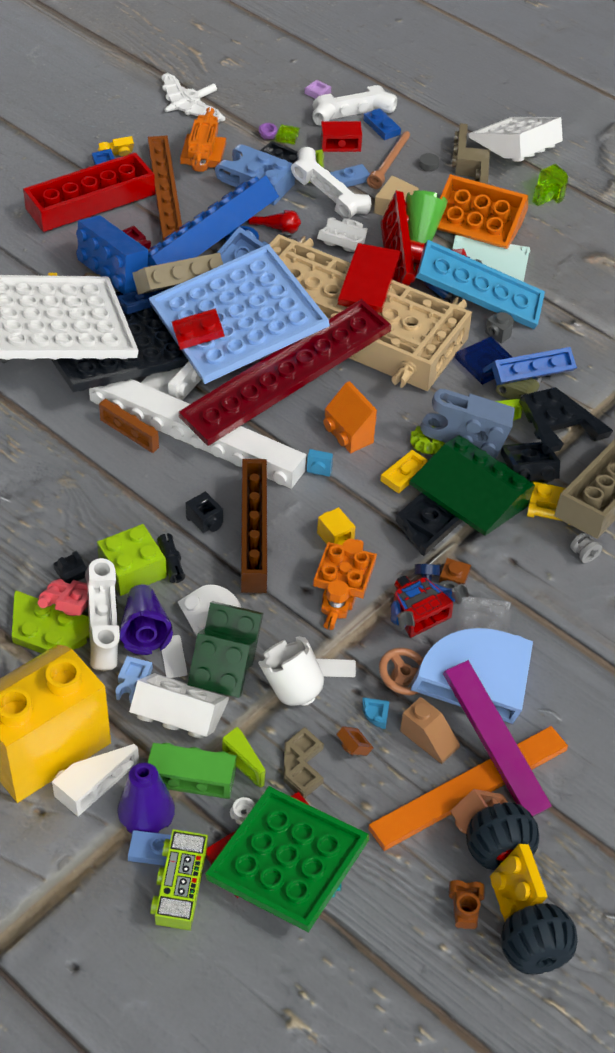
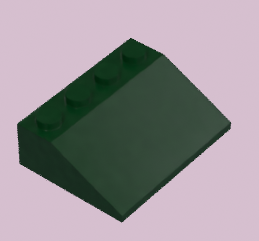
[409,435,535,536]

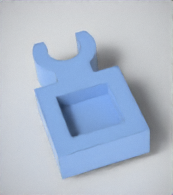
[115,656,153,703]

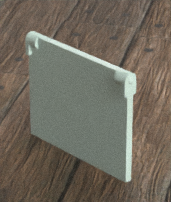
[453,235,530,282]

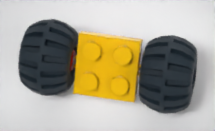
[466,802,578,975]

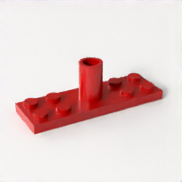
[381,190,425,286]

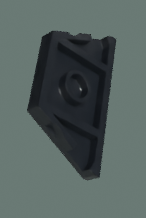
[396,493,462,556]

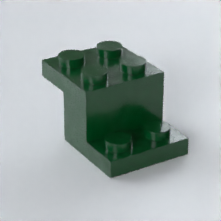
[187,601,263,698]

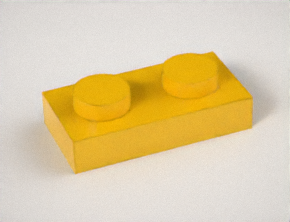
[380,450,429,494]

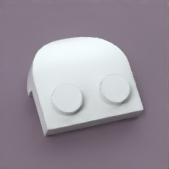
[317,217,368,252]
[178,585,241,636]

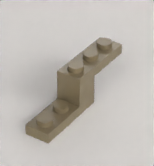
[452,123,490,184]

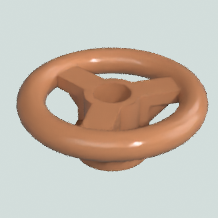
[379,648,424,695]

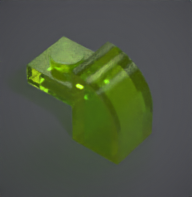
[533,164,568,206]

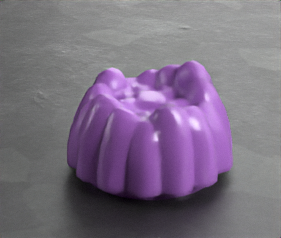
[259,123,278,140]

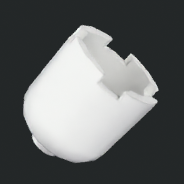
[258,636,324,706]

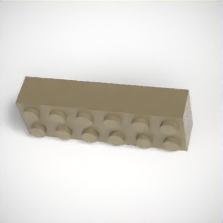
[554,439,615,539]

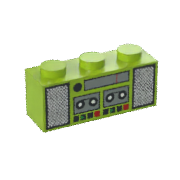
[150,829,208,931]

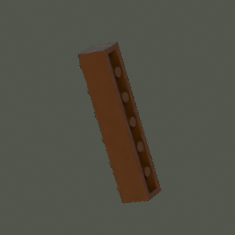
[241,459,267,593]

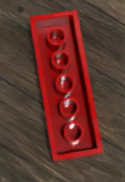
[23,152,155,232]

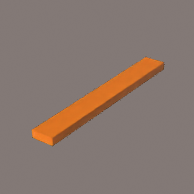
[368,726,568,851]

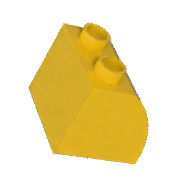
[0,645,111,803]

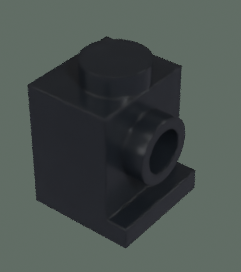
[185,491,223,533]

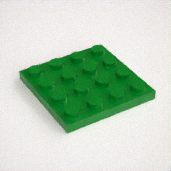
[205,786,369,933]

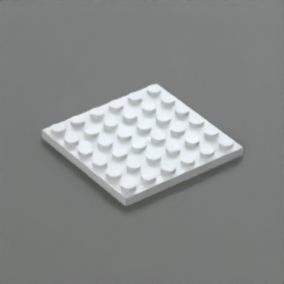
[0,275,138,360]

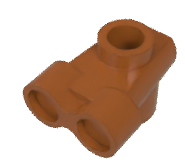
[449,880,484,929]

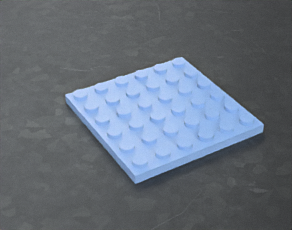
[149,244,330,384]

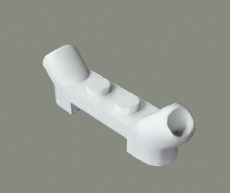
[312,85,397,126]
[291,147,371,219]
[85,558,120,671]

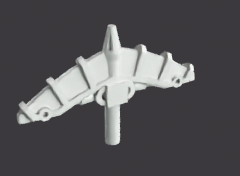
[161,72,225,123]

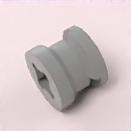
[570,532,602,563]

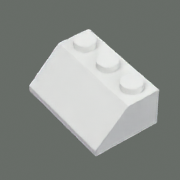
[129,673,229,738]

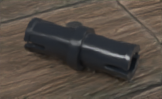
[157,533,185,583]

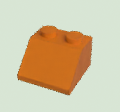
[323,381,377,454]

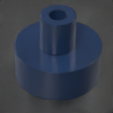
[414,564,440,582]

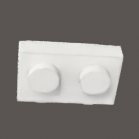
[141,361,201,401]

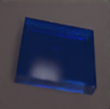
[455,337,512,385]

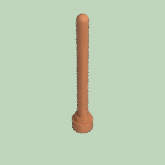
[367,131,410,189]

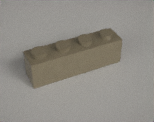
[132,253,223,295]

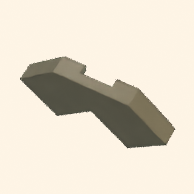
[284,727,324,799]

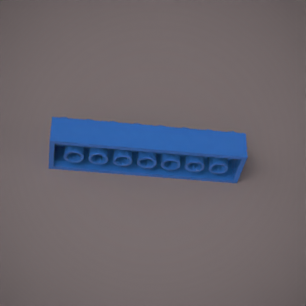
[148,175,279,267]

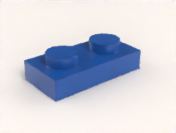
[363,108,401,140]

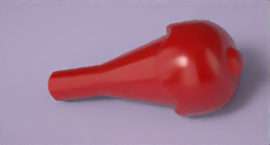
[248,210,301,234]

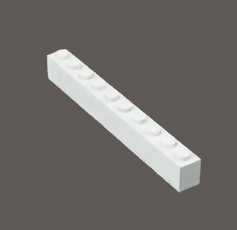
[89,379,306,489]

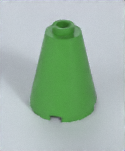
[406,190,448,243]

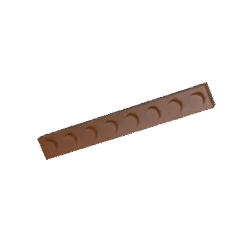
[148,136,182,241]

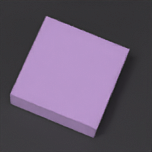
[305,80,331,99]

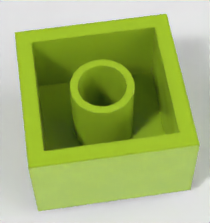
[97,524,167,596]

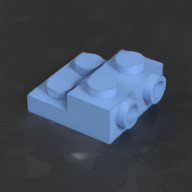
[217,227,268,264]

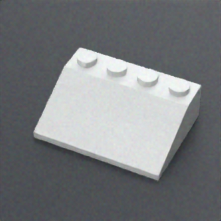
[469,117,563,162]

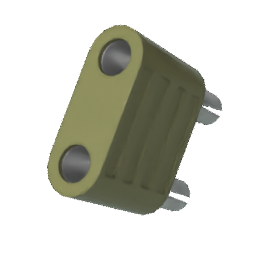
[496,377,542,400]

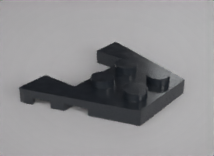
[519,387,613,454]

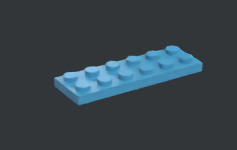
[416,240,545,329]

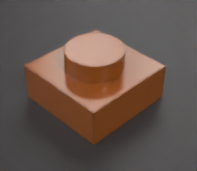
[439,558,471,585]
[336,726,373,756]

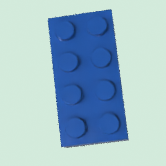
[76,215,148,294]

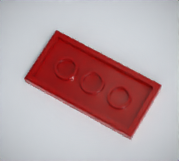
[338,243,401,313]

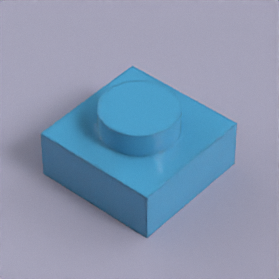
[307,449,333,477]

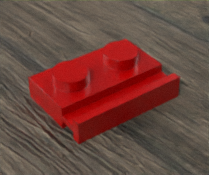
[172,308,225,350]

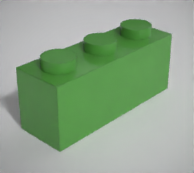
[148,743,236,799]

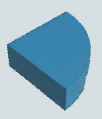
[362,697,390,729]

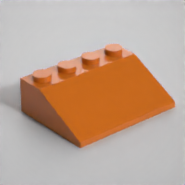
[437,174,528,249]

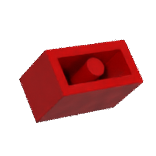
[321,121,362,152]

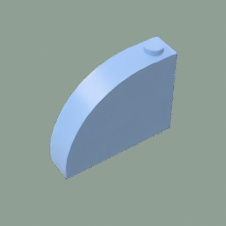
[410,628,533,724]

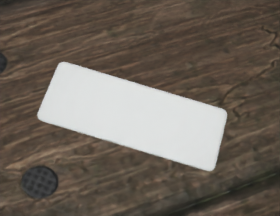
[162,635,188,678]
[317,659,356,677]

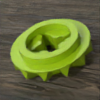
[410,426,445,454]

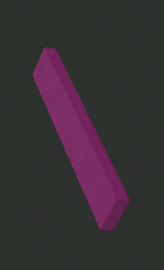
[443,660,552,817]

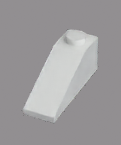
[52,744,139,816]

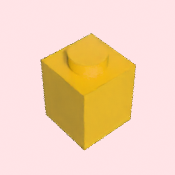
[317,507,356,545]

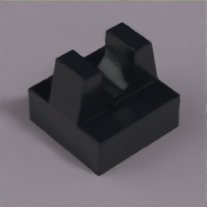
[54,551,87,584]

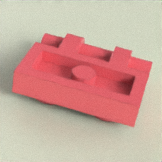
[38,579,88,616]

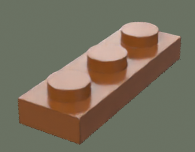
[99,399,159,453]

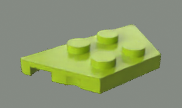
[12,591,90,653]

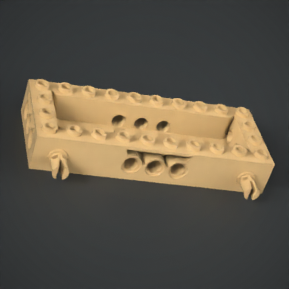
[269,234,472,391]

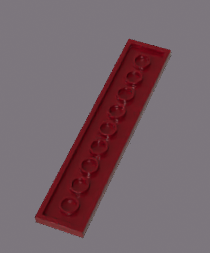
[178,299,392,446]

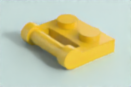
[527,482,572,526]

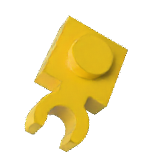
[98,136,134,156]

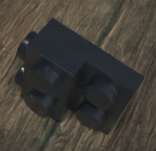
[500,442,560,482]

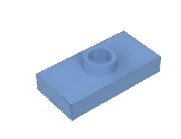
[330,164,370,187]
[128,830,171,866]

